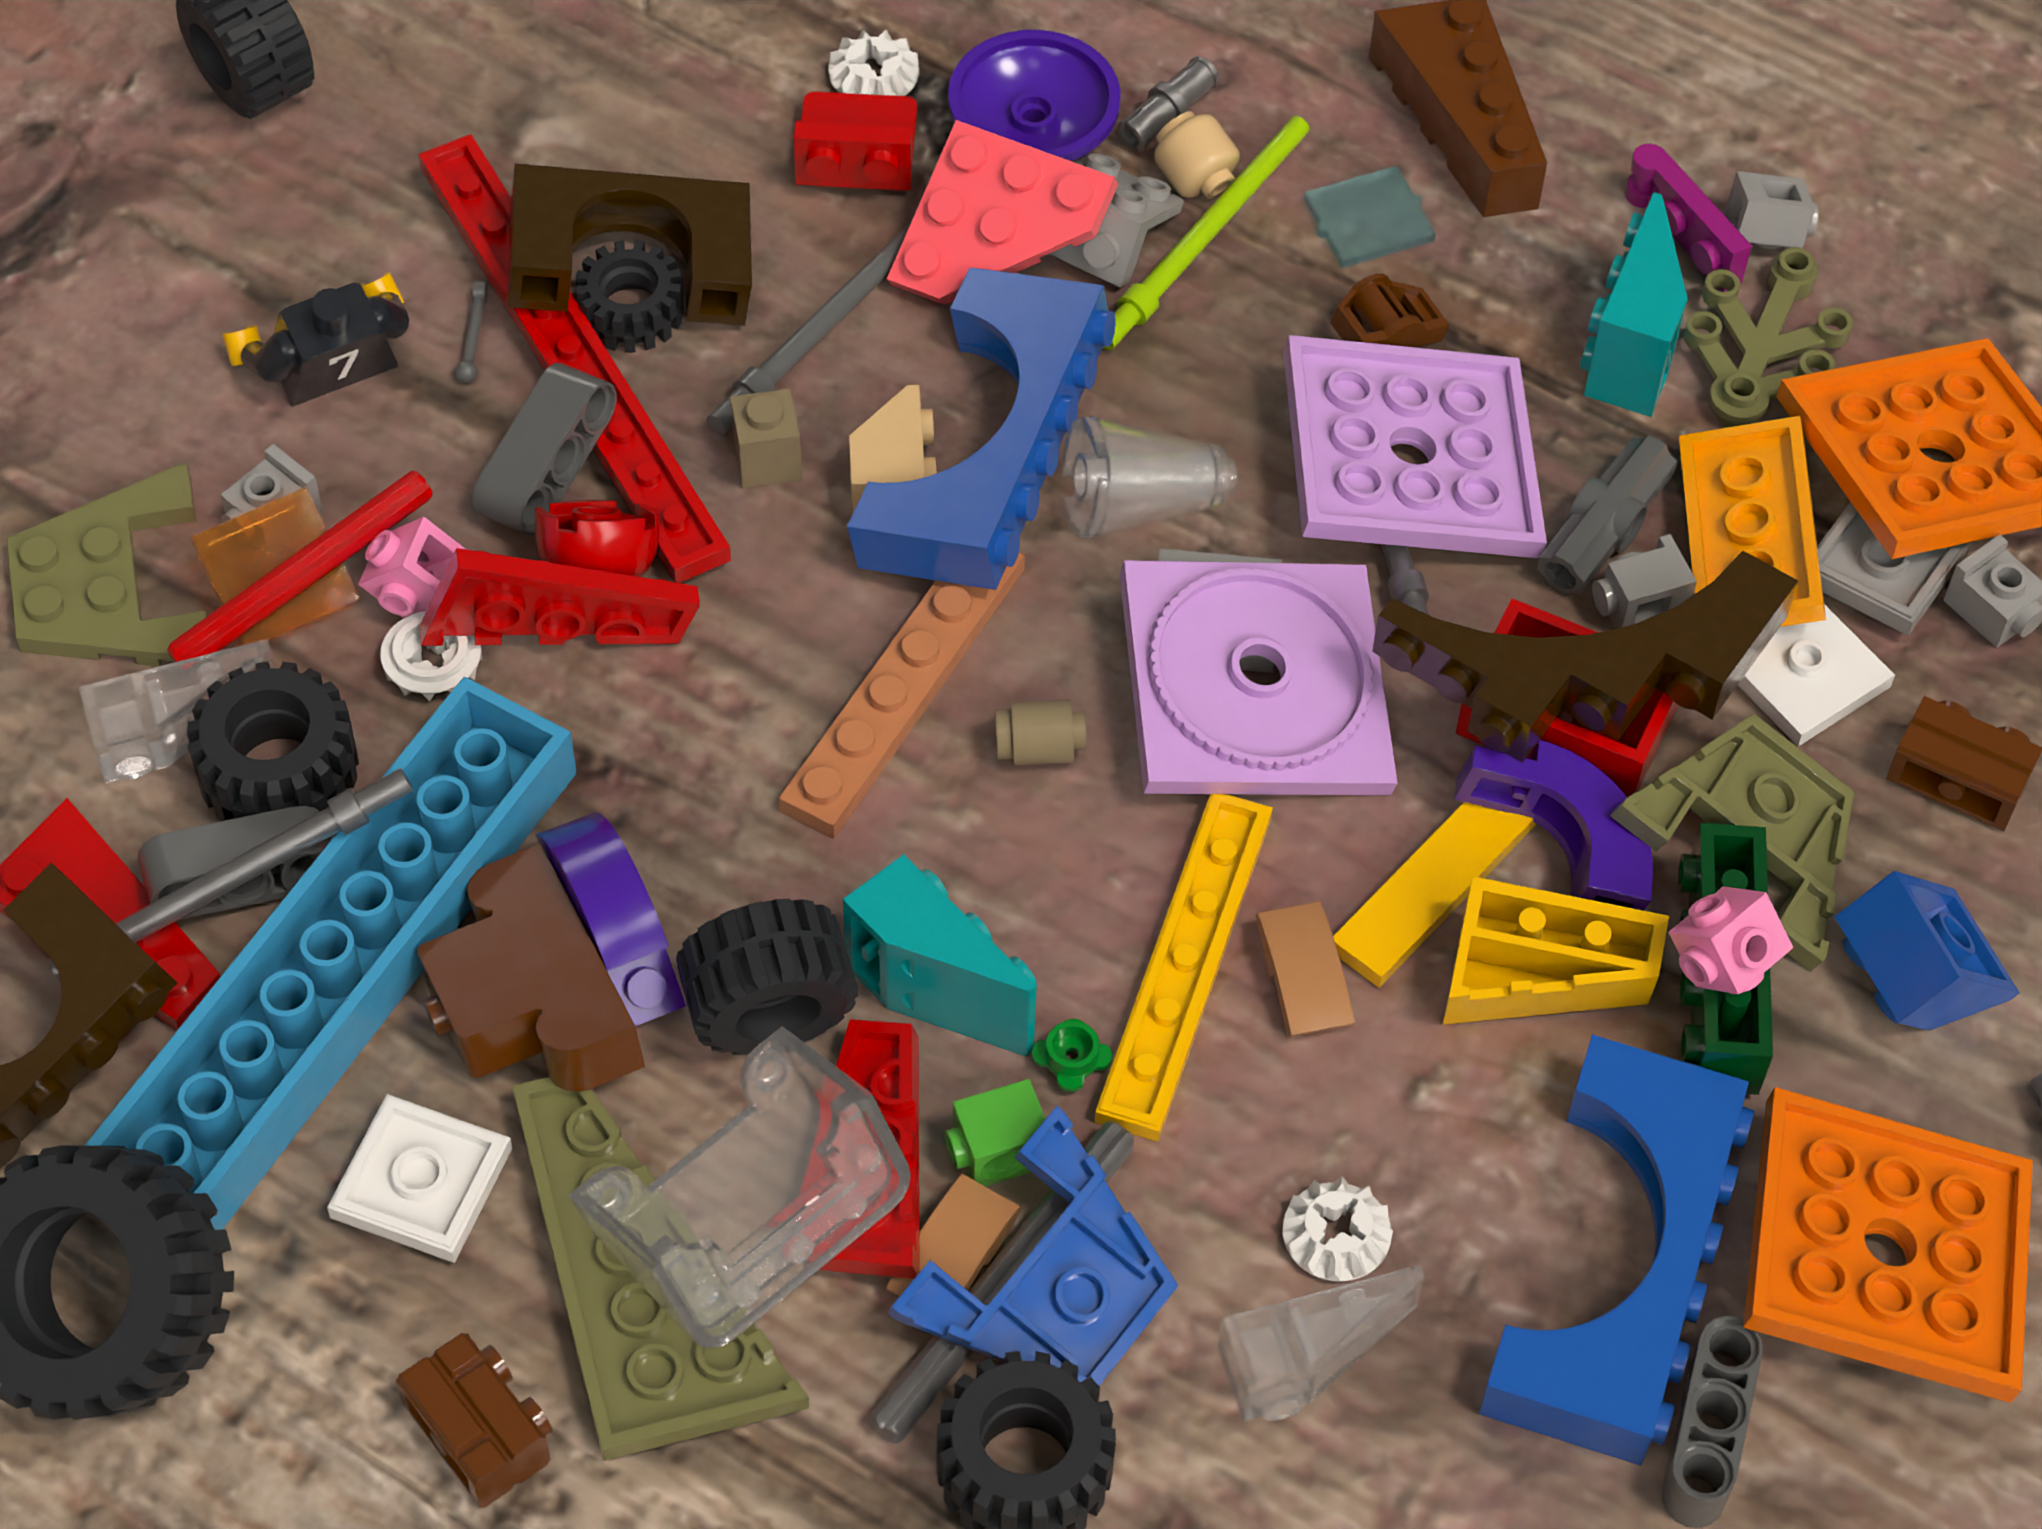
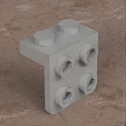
[1050,153,1184,288]

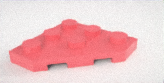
[887,120,1119,305]

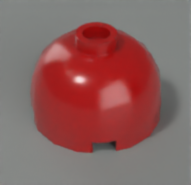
[535,500,659,577]

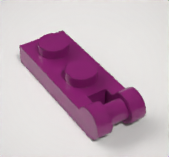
[1625,144,1752,292]

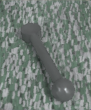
[454,280,488,384]

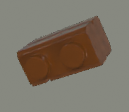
[1886,696,2042,831]
[396,1333,552,1508]

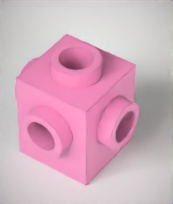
[358,516,465,618]
[1668,886,1793,994]

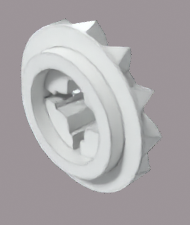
[829,29,919,96]
[381,611,483,701]
[1283,1176,1393,1282]

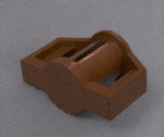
[1330,273,1450,348]

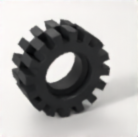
[575,240,684,353]

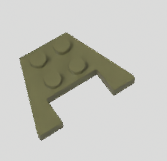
[7,463,215,672]
[1610,713,1854,971]

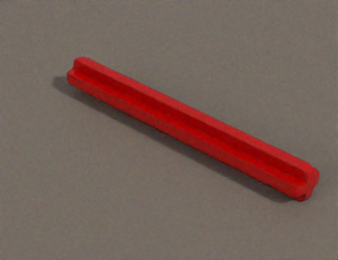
[167,470,433,673]

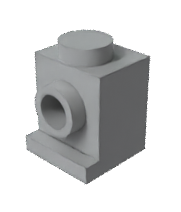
[1723,171,1818,249]
[220,444,323,557]
[1592,534,1697,629]
[1943,534,2042,648]

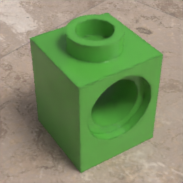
[944,1079,1046,1187]

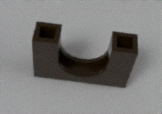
[507,163,752,326]
[0,862,178,1168]

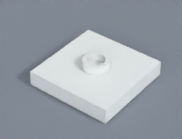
[1738,604,1895,747]
[327,1094,512,1263]

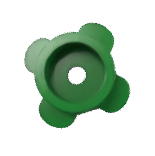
[1032,1019,1112,1092]

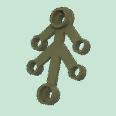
[1683,247,1853,427]

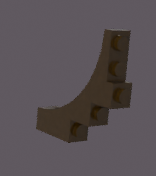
[1372,551,1798,762]

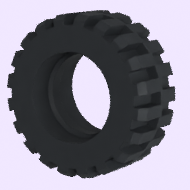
[0,1145,234,1420]

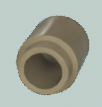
[995,699,1086,766]

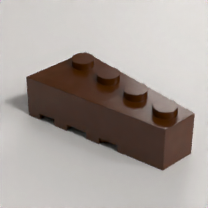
[1369,0,1547,218]

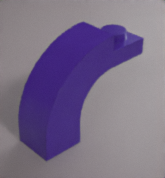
[1454,740,1653,911]
[535,812,686,1026]

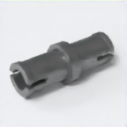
[1117,56,1220,152]

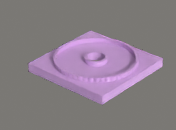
[1283,335,1547,558]
[1119,560,1398,795]

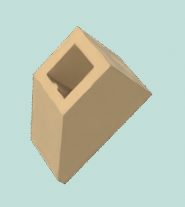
[849,385,937,515]

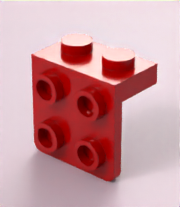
[794,91,917,191]

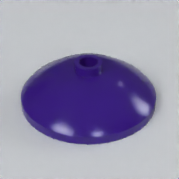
[948,30,1120,161]

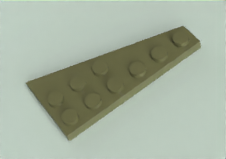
[512,1077,809,1461]

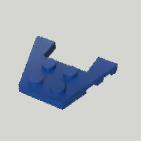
[887,1106,1178,1386]

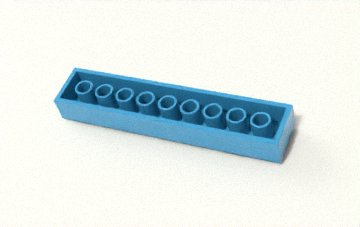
[85,676,577,1230]

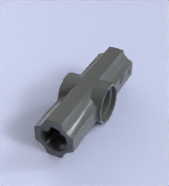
[1537,435,1677,595]

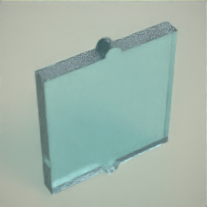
[1304,166,1436,268]

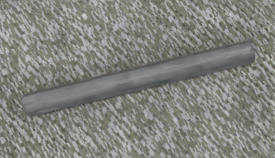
[870,1121,1134,1444]

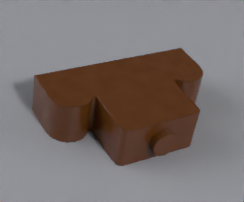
[417,843,645,1092]

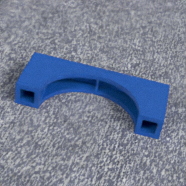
[847,267,1116,590]
[1479,1034,1755,1466]

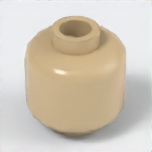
[1154,111,1240,200]

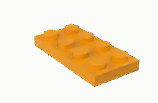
[1679,416,1826,627]

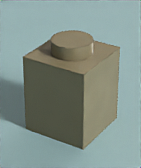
[730,388,802,489]

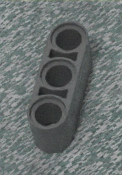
[472,362,616,536]
[138,806,331,920]
[1662,1316,1763,1528]

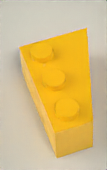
[1442,876,1669,1025]

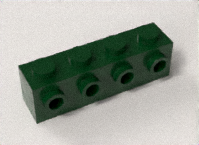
[1678,822,1773,1095]

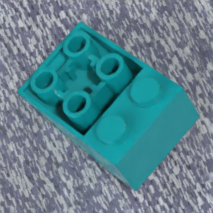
[1579,192,1688,417]
[842,854,1037,1057]

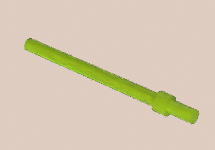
[1103,116,1310,351]

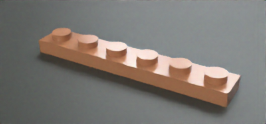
[779,553,1025,839]

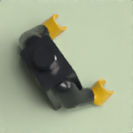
[222,272,409,407]

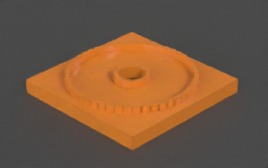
[1776,338,2042,559]
[1743,1087,2033,1403]

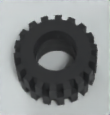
[175,0,315,119]
[187,661,359,821]
[676,898,858,1055]
[937,1351,1116,1529]

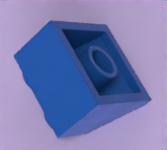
[1834,871,2020,1031]

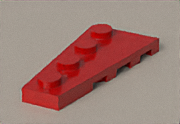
[419,548,700,646]
[0,798,221,1031]
[783,1019,920,1279]

